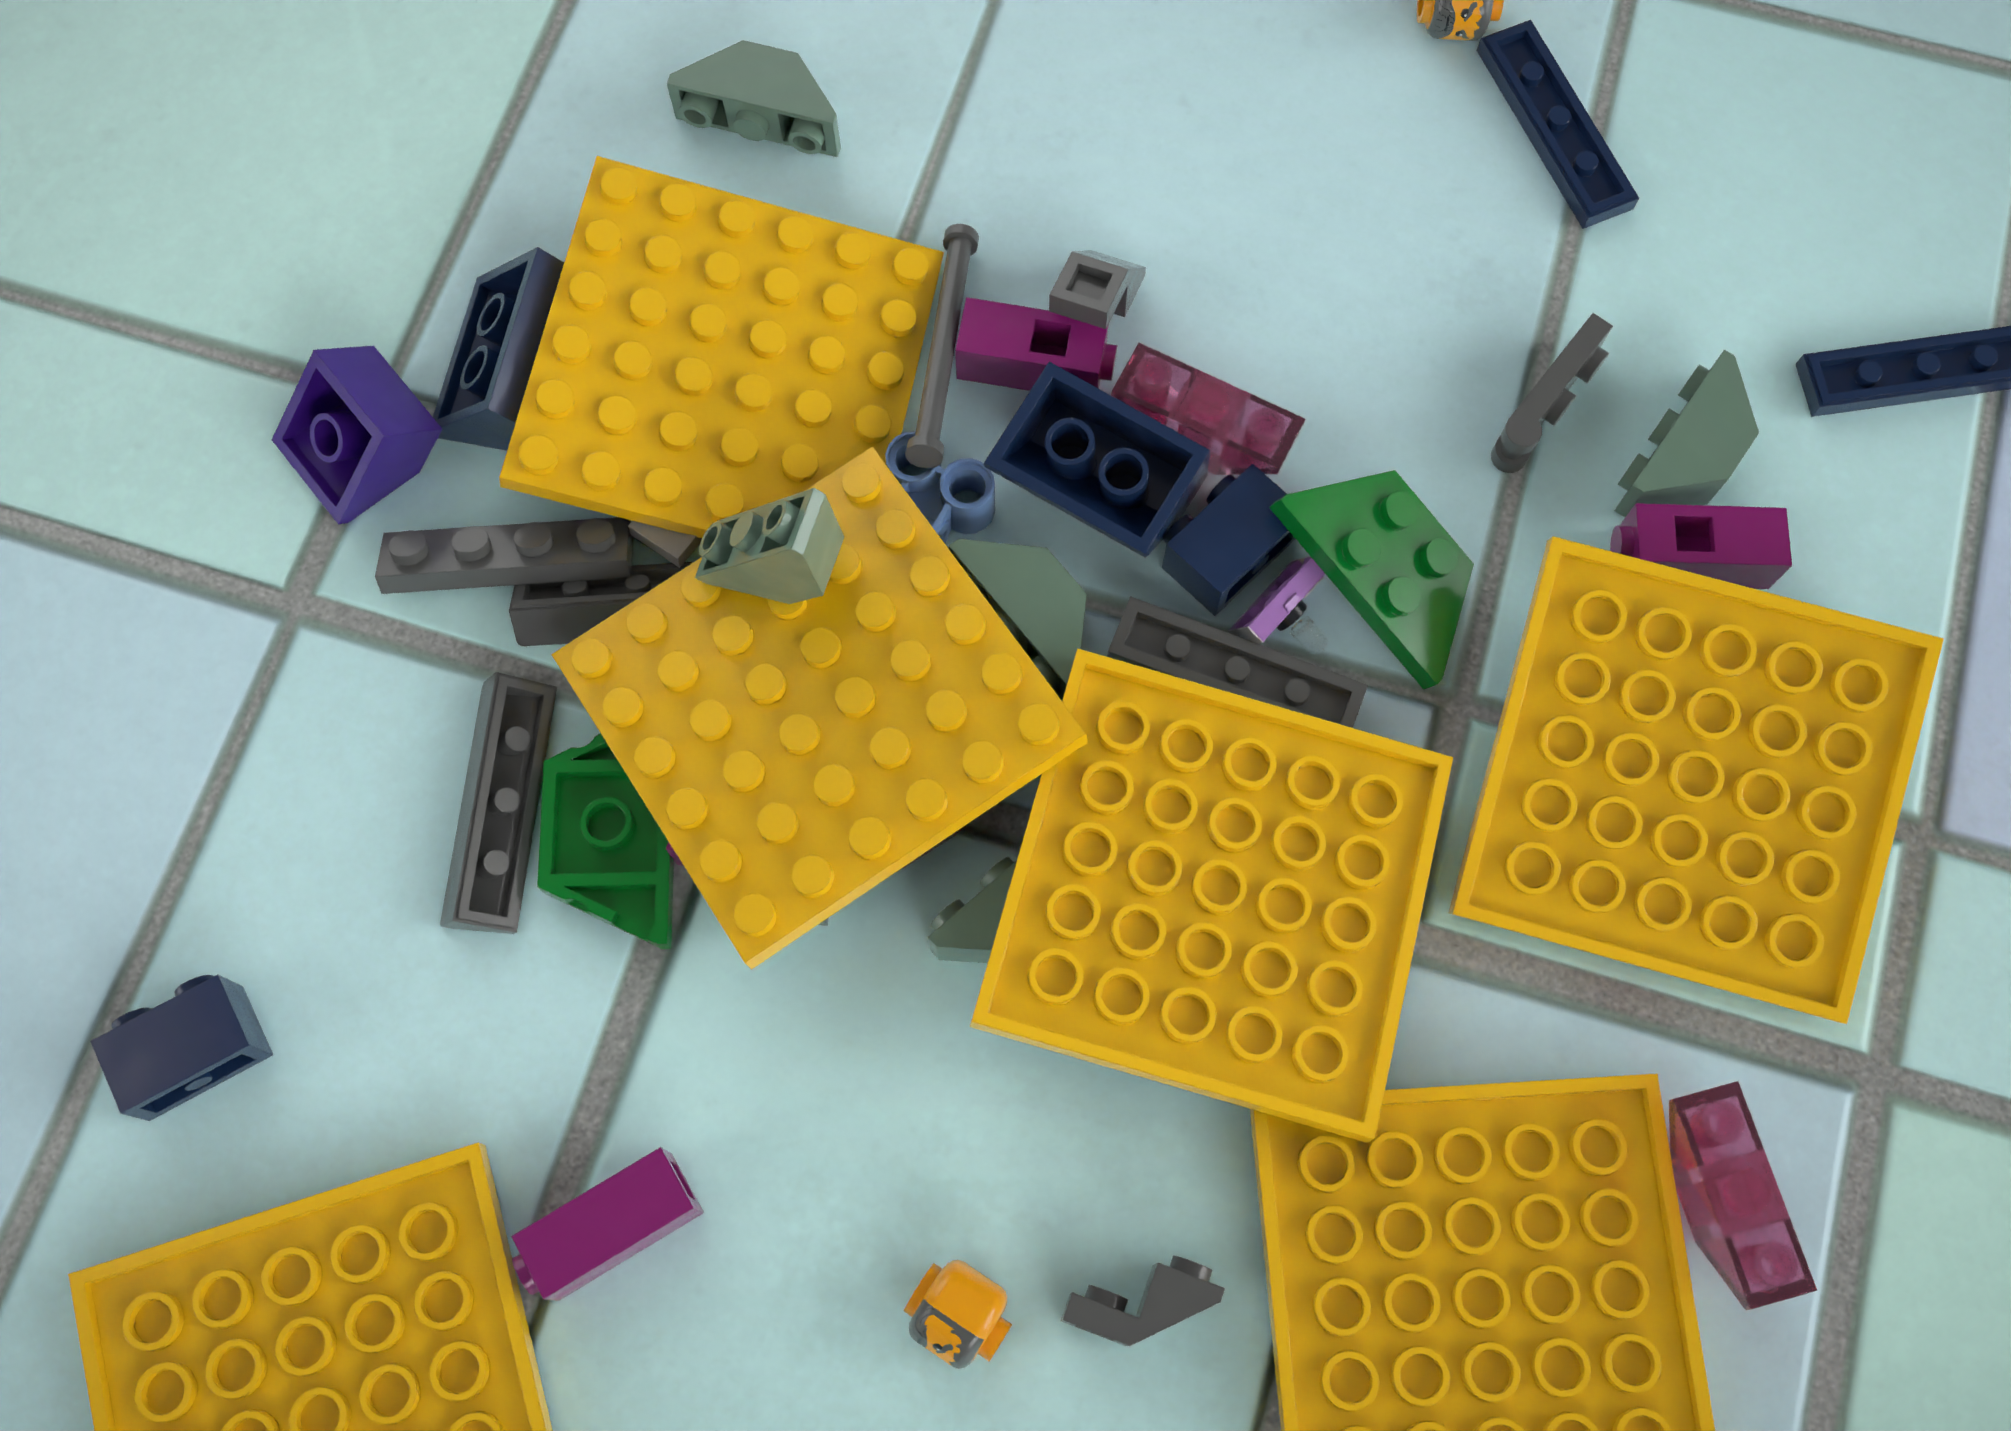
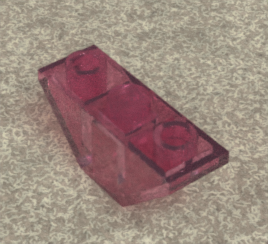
[1111,343,1306,475]
[1669,1081,1818,1310]

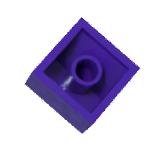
[271,346,442,525]

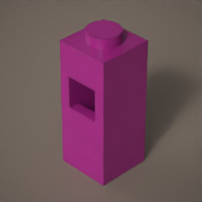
[955,297,1118,391]
[1610,503,1792,589]
[511,1147,704,1301]

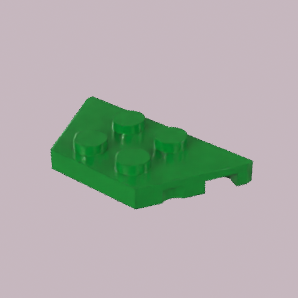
[1269,470,1474,690]
[537,733,674,949]

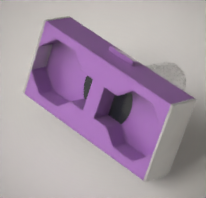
[1227,556,1328,655]

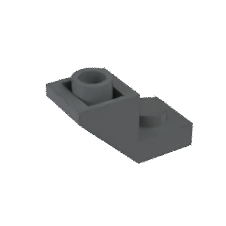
[1049,250,1146,329]
[1061,1255,1225,1346]

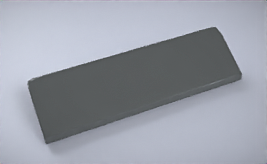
[509,561,695,646]
[440,672,557,934]

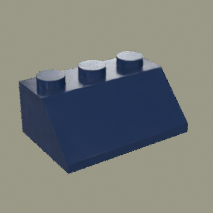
[433,247,564,451]
[984,362,1210,558]

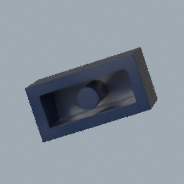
[1162,463,1295,616]
[90,974,273,1121]

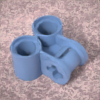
[885,431,995,544]

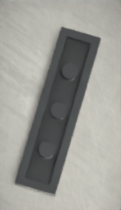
[375,517,634,594]
[1107,596,1368,728]

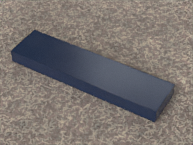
[1476,20,1639,229]
[1795,326,2011,417]

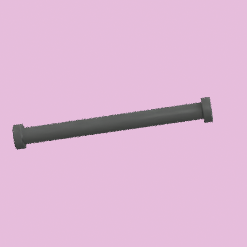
[905,224,979,468]

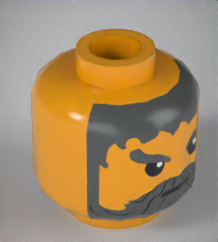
[1417,0,1504,41]
[904,1260,1012,1369]

